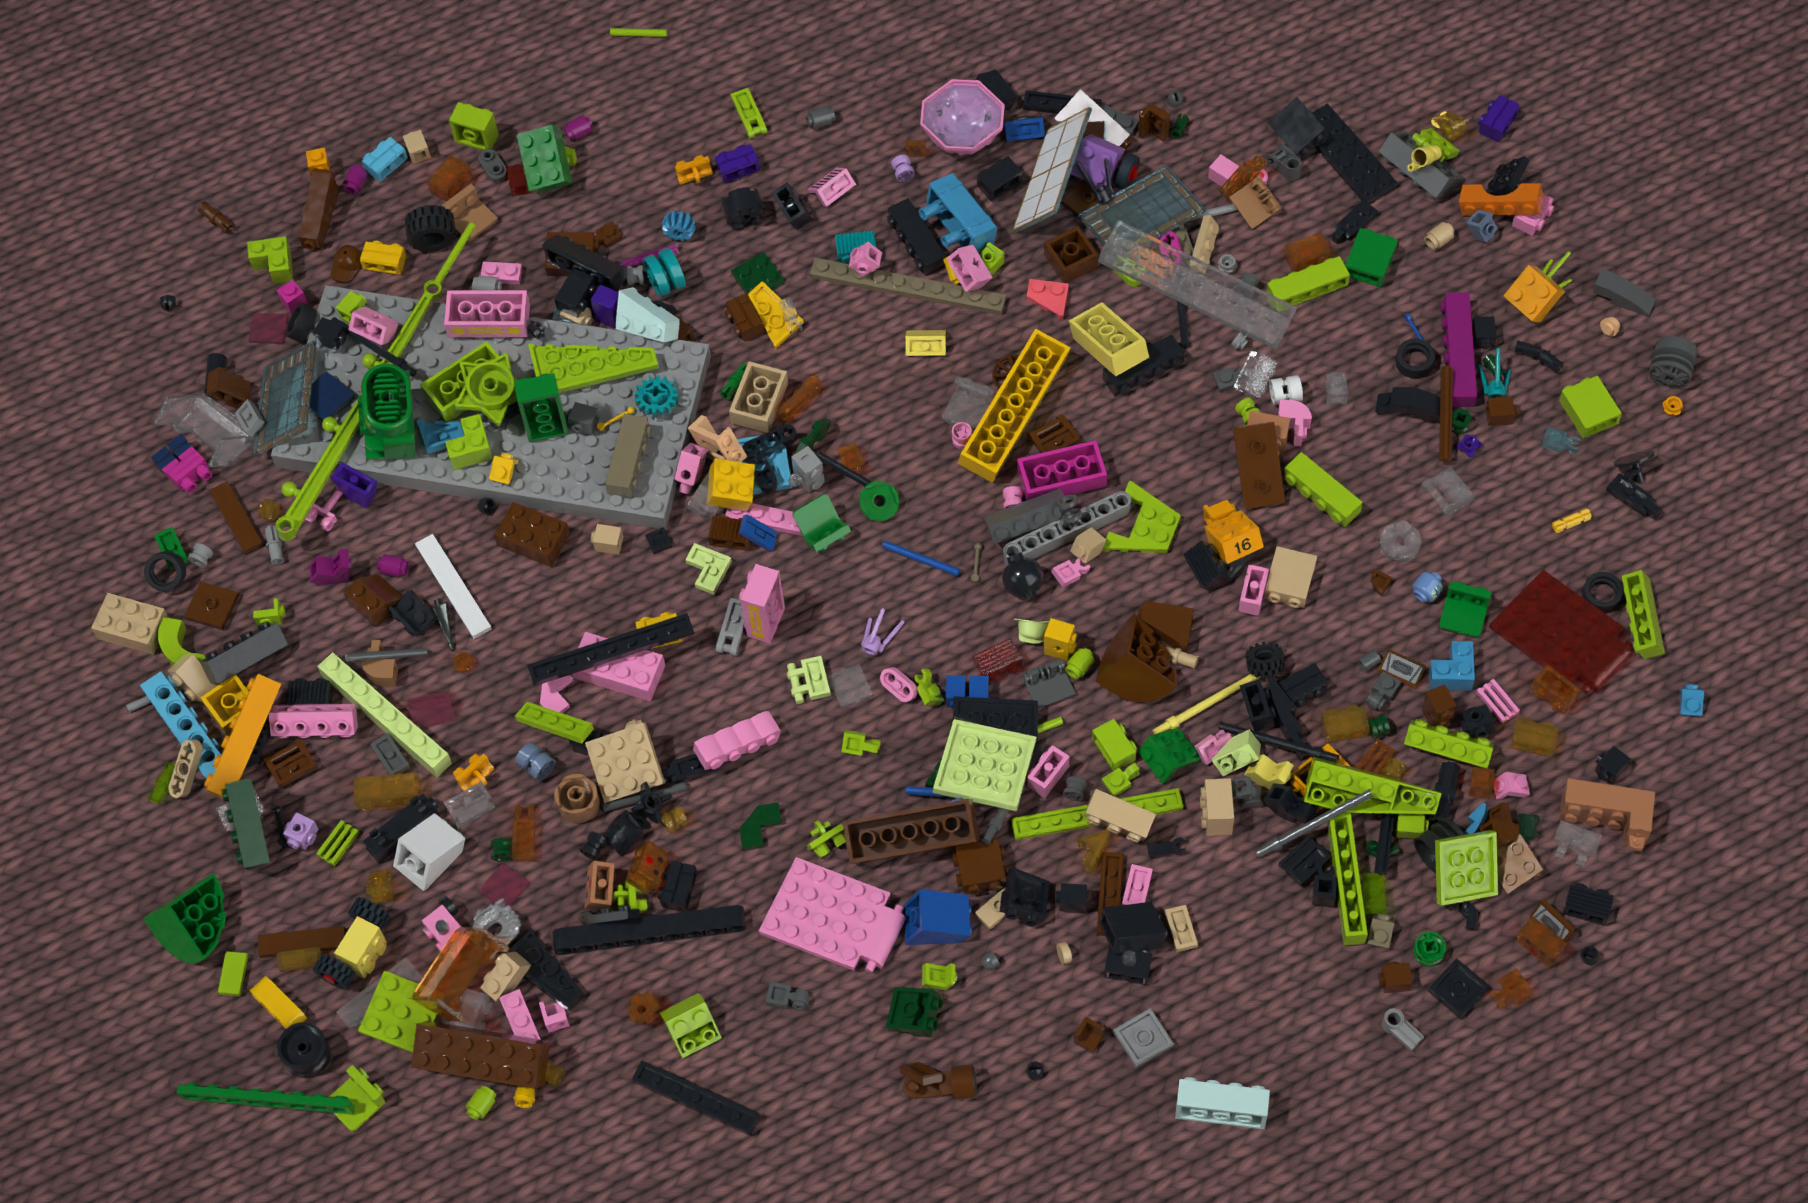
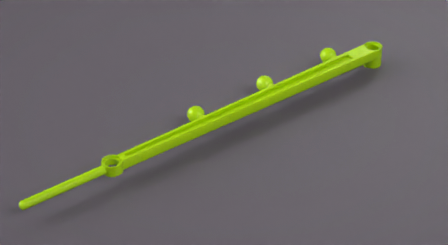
[276,222,476,541]

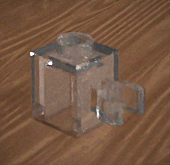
[1324,372,1348,405]

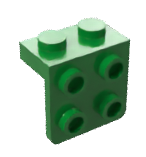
[792,494,851,552]
[1439,581,1492,638]
[1138,728,1201,784]

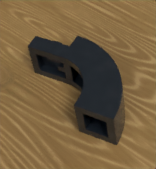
[1375,387,1440,423]

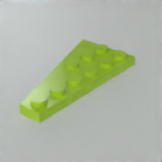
[528,344,659,393]

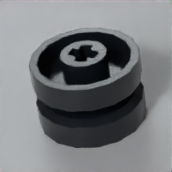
[277,1022,331,1078]

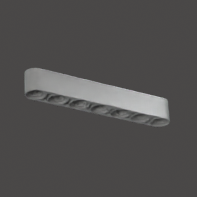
[1003,491,1131,566]

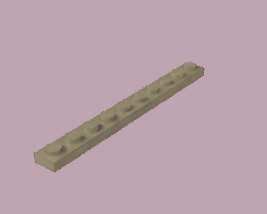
[810,258,1006,315]

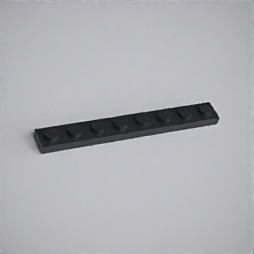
[527,613,694,686]

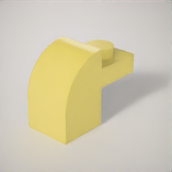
[1244,754,1294,789]

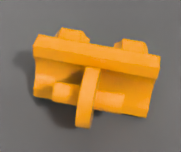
[675,155,713,185]
[453,753,494,793]

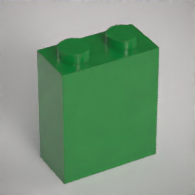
[1345,228,1398,288]

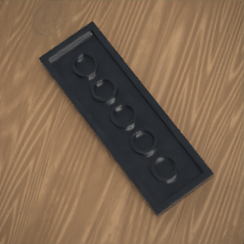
[1312,103,1398,204]

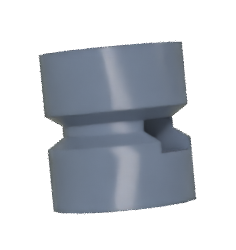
[515,742,555,781]

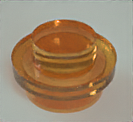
[453,652,474,673]

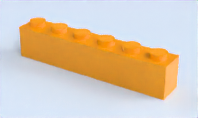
[204,674,281,802]

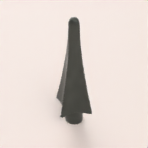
[432,598,455,651]

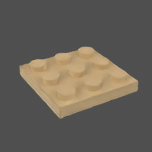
[585,722,665,803]

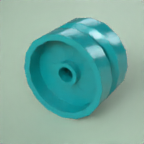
[642,247,686,298]

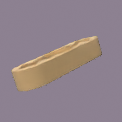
[169,740,203,798]

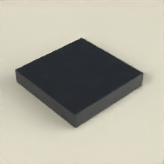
[1427,958,1490,1020]

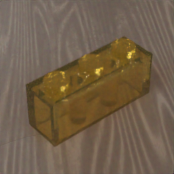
[354,773,421,811]

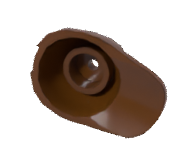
[331,245,362,283]

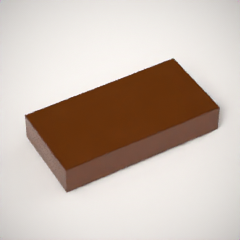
[900,1062,942,1085]

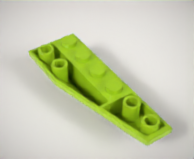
[1304,757,1441,814]

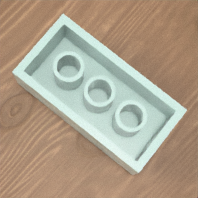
[1175,1077,1270,1130]

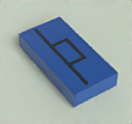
[739,514,777,551]

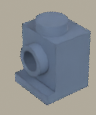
[1466,209,1498,242]

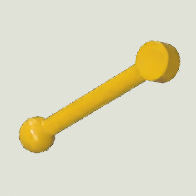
[597,407,635,431]

